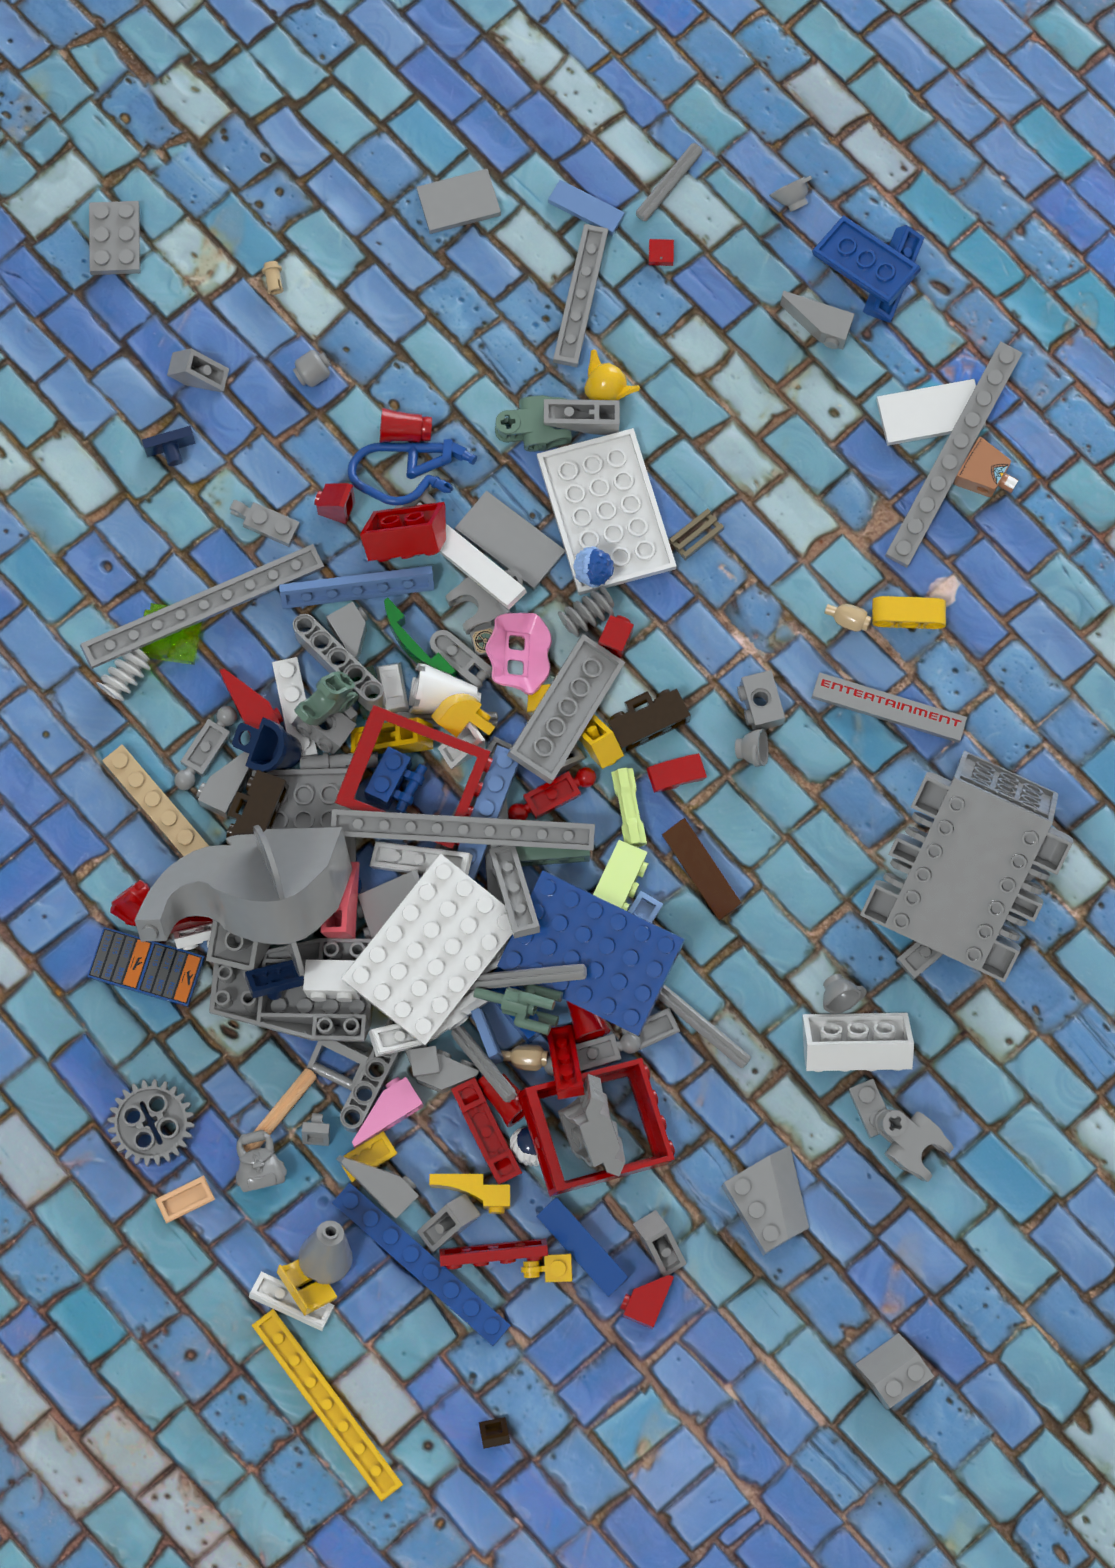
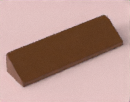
[662,818,742,921]

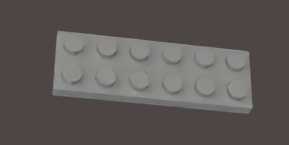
[507,634,625,784]

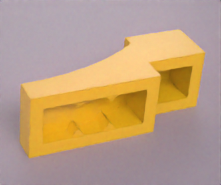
[429,1174,510,1214]

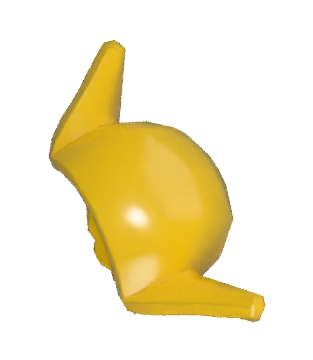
[584,349,640,400]

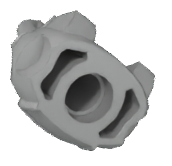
[235,1130,287,1192]

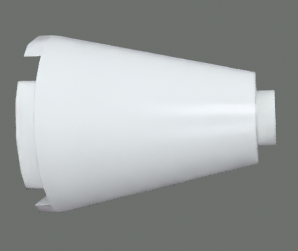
[408,663,481,714]

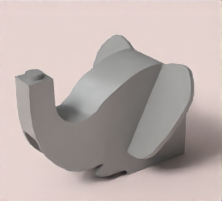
[135,825,352,977]

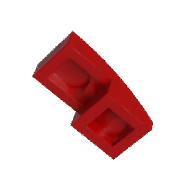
[646,753,707,793]

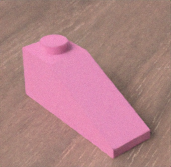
[352,1077,424,1148]

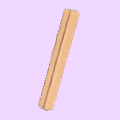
[243,1068,317,1152]

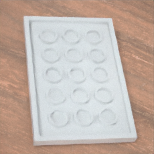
[537,428,676,596]
[341,854,513,1045]

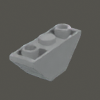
[404,1045,479,1094]

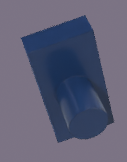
[142,426,196,467]
[245,960,304,1000]

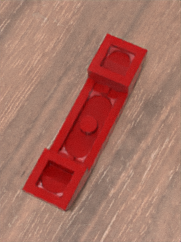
[451,1077,522,1185]

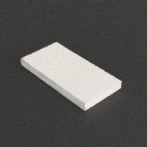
[876,379,986,446]

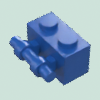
[364,746,428,813]

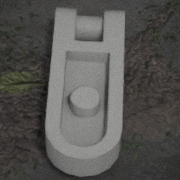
[430,630,492,691]

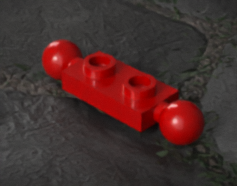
[508,767,596,820]

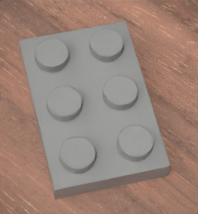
[89,201,141,275]

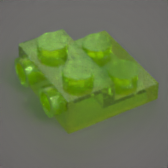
[139,603,203,665]

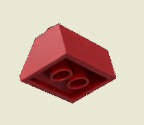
[360,502,446,562]

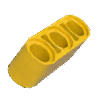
[872,596,946,629]

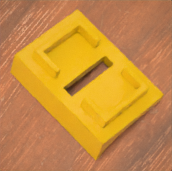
[277,1259,337,1316]

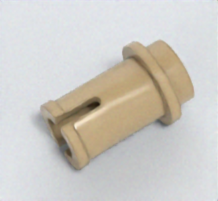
[262,261,284,295]

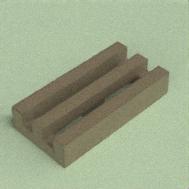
[669,508,724,560]

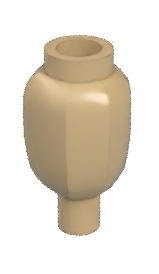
[824,604,872,632]
[501,1044,549,1071]

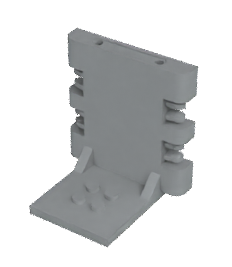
[860,750,1073,983]

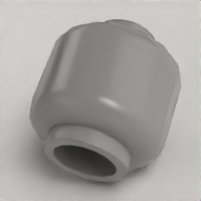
[293,350,332,387]

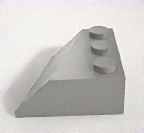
[721,1146,809,1256]

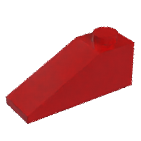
[219,668,283,737]

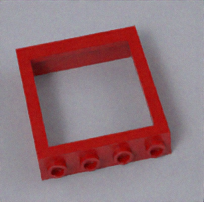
[334,705,493,849]
[518,1058,675,1197]

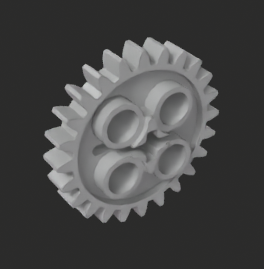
[107,1079,195,1167]

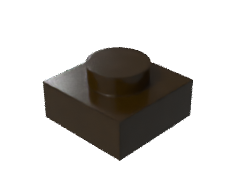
[479,1417,510,1449]

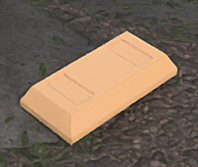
[155,1175,215,1224]

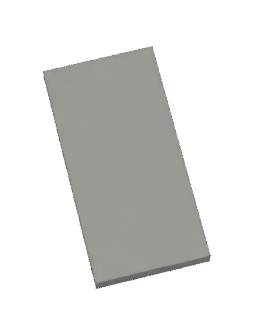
[455,491,565,590]

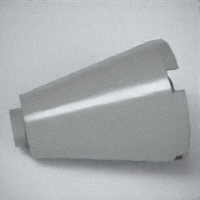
[298,1221,353,1284]

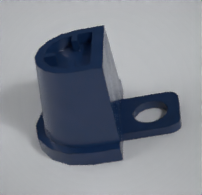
[232,717,302,772]

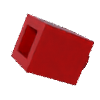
[598,615,634,659]

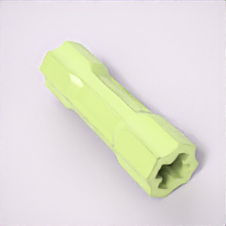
[611,768,647,848]

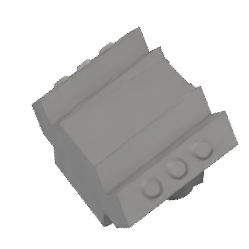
[558,1074,625,1176]

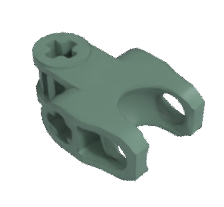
[495,395,572,452]
[294,671,359,726]

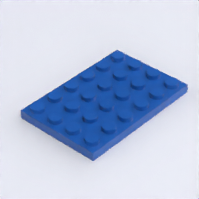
[497,870,686,1036]

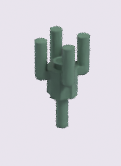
[473,984,563,1035]

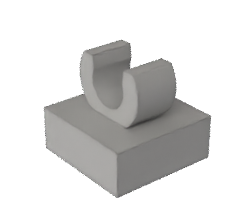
[302,1113,330,1146]

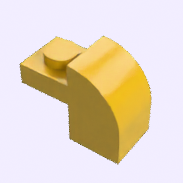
[431,693,495,738]

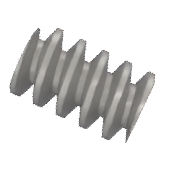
[558,586,614,637]

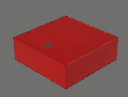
[648,239,674,266]

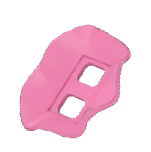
[485,613,552,695]

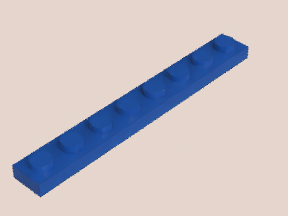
[332,1183,511,1346]

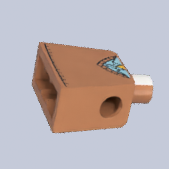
[953,436,1019,497]

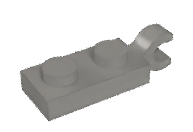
[230,500,300,547]

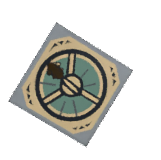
[470,626,495,657]

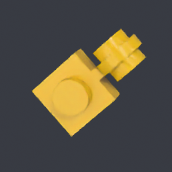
[521,1253,573,1282]

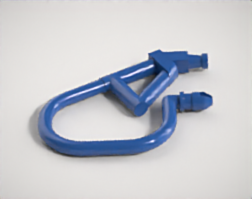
[348,439,477,506]

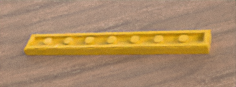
[251,1309,403,1502]

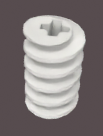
[97,649,151,701]

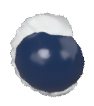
[510,1127,540,1167]

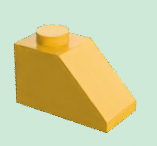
[579,714,624,769]

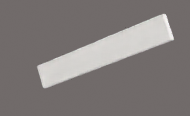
[417,502,527,610]

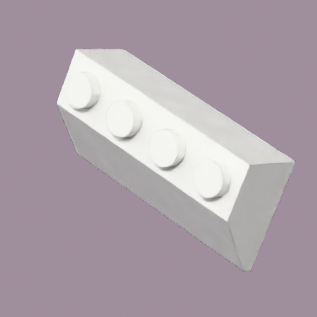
[802,1013,914,1072]

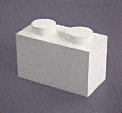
[303,960,360,1003]

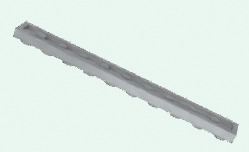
[885,341,1022,568]
[80,544,324,669]
[331,809,595,850]

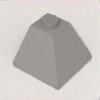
[206,920,271,971]

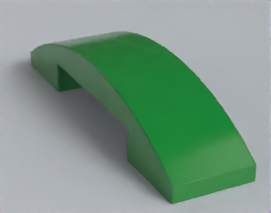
[384,598,456,677]

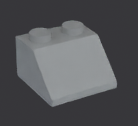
[854,1333,934,1410]

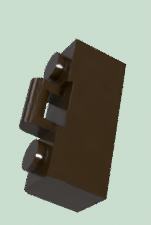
[607,688,691,754]
[226,770,289,838]

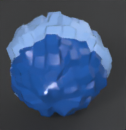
[573,546,614,588]

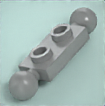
[174,706,237,790]
[544,1032,641,1076]

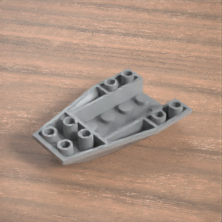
[209,938,373,1042]

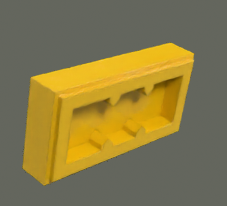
[341,1131,398,1183]

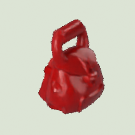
[110,880,150,926]

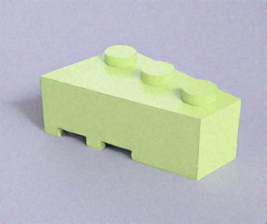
[593,840,649,911]

